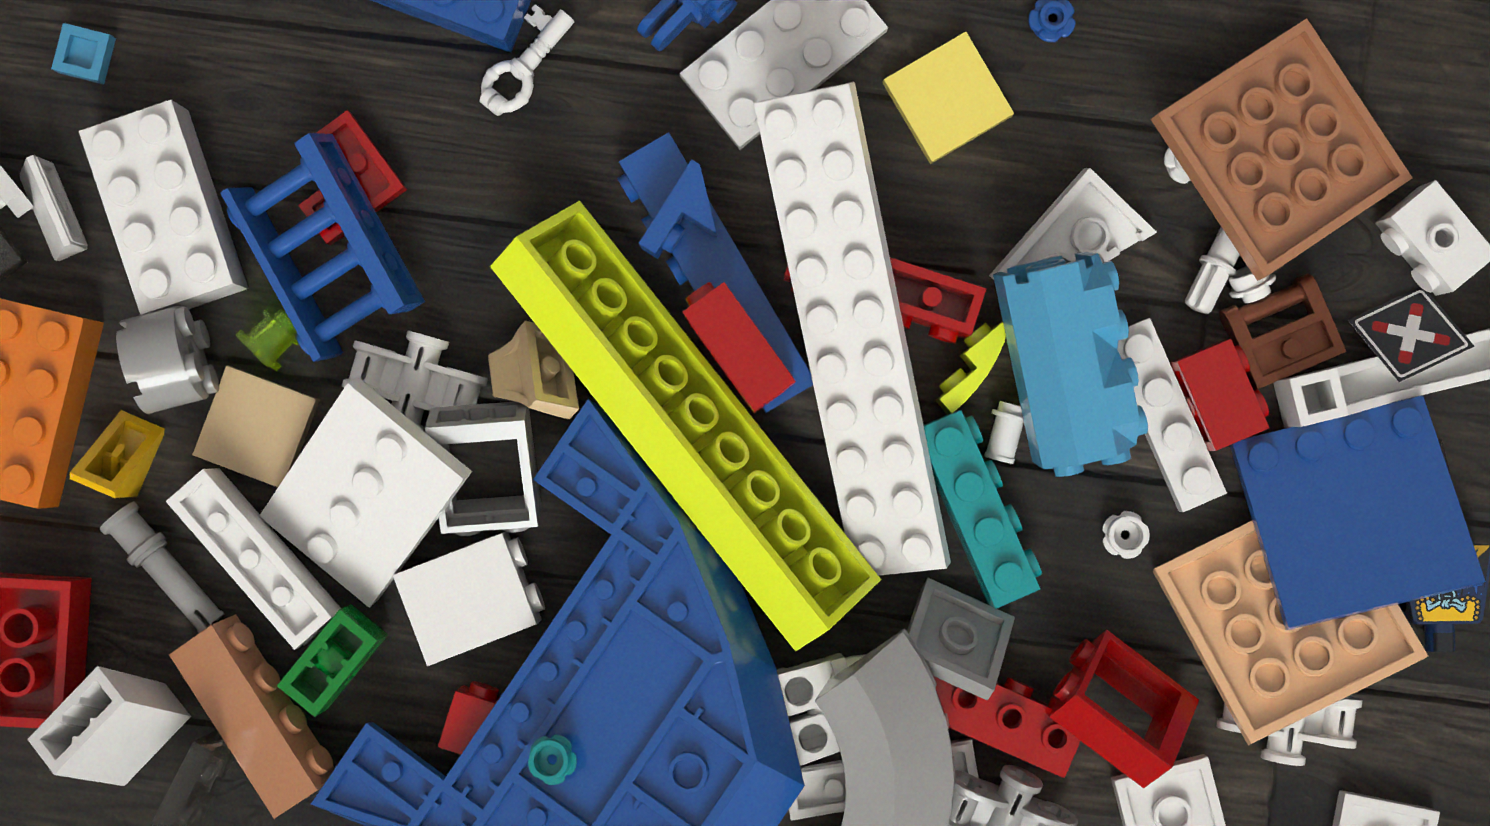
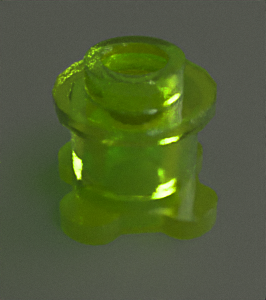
[235,309,299,371]

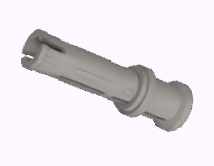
[100,501,224,633]

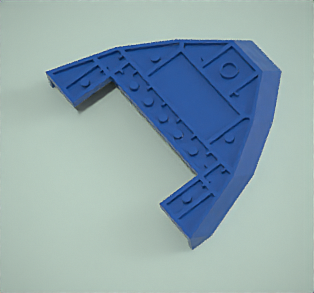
[311,399,805,826]

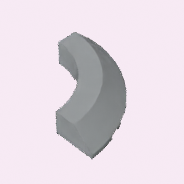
[815,629,956,826]

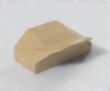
[488,321,579,419]

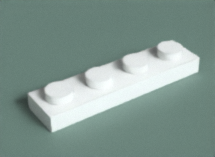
[1117,318,1227,512]

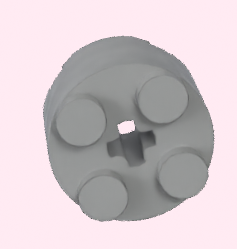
[116,305,219,414]

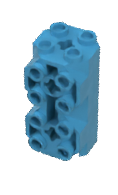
[993,252,1148,477]

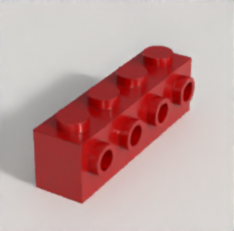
[784,257,986,344]
[933,676,1081,778]

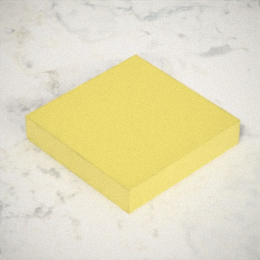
[883,32,1014,164]

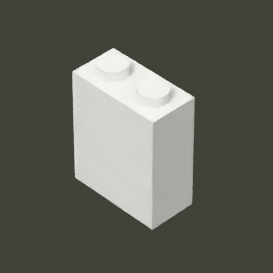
[393,532,545,666]
[28,666,191,786]

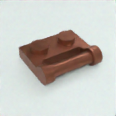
[1219,274,1347,390]

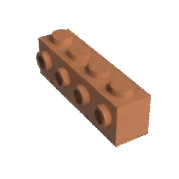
[169,614,335,819]

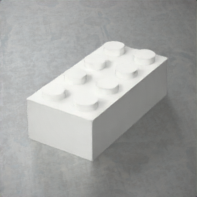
[79,100,249,315]

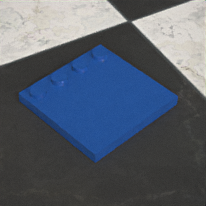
[1230,395,1486,631]

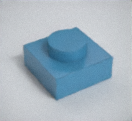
[51,23,116,84]

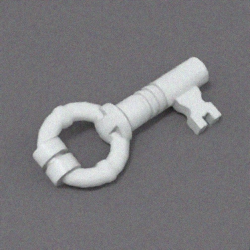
[480,4,574,116]

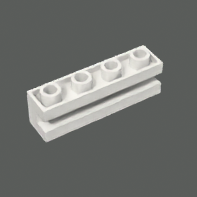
[166,468,341,650]

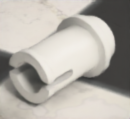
[984,401,1024,464]

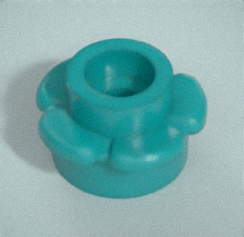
[528,735,577,785]

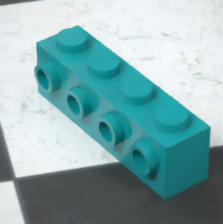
[923,410,1042,609]

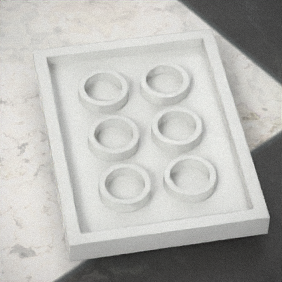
[259,376,472,608]

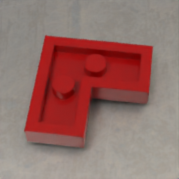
[298,110,407,246]

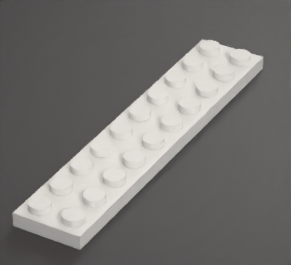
[754,82,951,576]

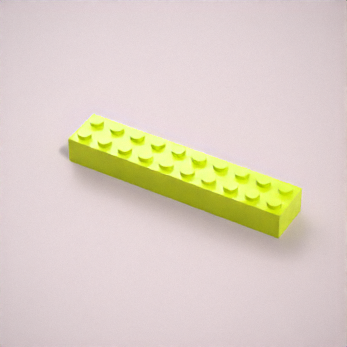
[490,201,881,651]

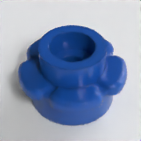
[1028,0,1076,42]

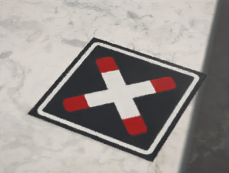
[1348,287,1475,383]

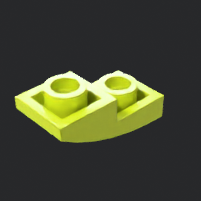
[935,322,1006,415]

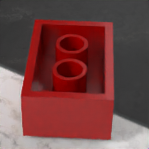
[0,573,92,728]

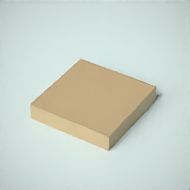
[192,365,320,487]

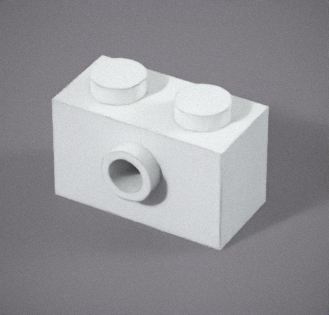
[1375,180,1490,296]

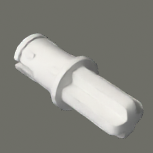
[1185,227,1240,314]

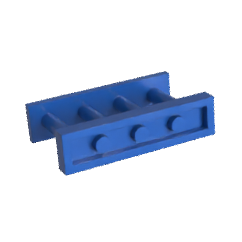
[220,133,425,362]

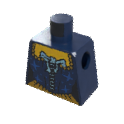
[1398,543,1490,652]

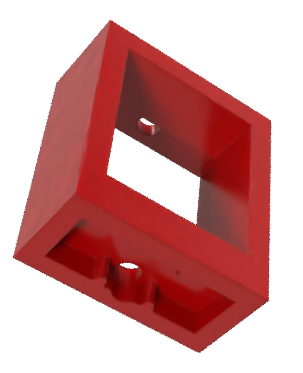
[683,282,796,413]
[1049,629,1199,788]

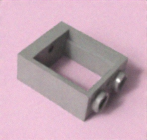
[425,401,541,536]

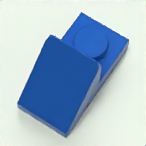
[639,159,717,259]

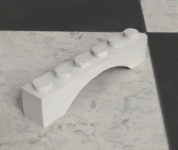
[1273,328,1490,428]

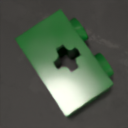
[277,605,388,717]

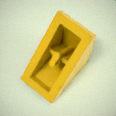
[70,410,165,498]

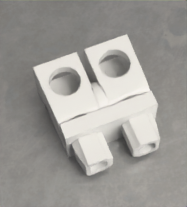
[777,653,866,766]

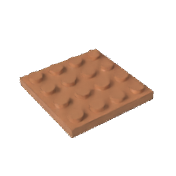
[1151,18,1412,281]

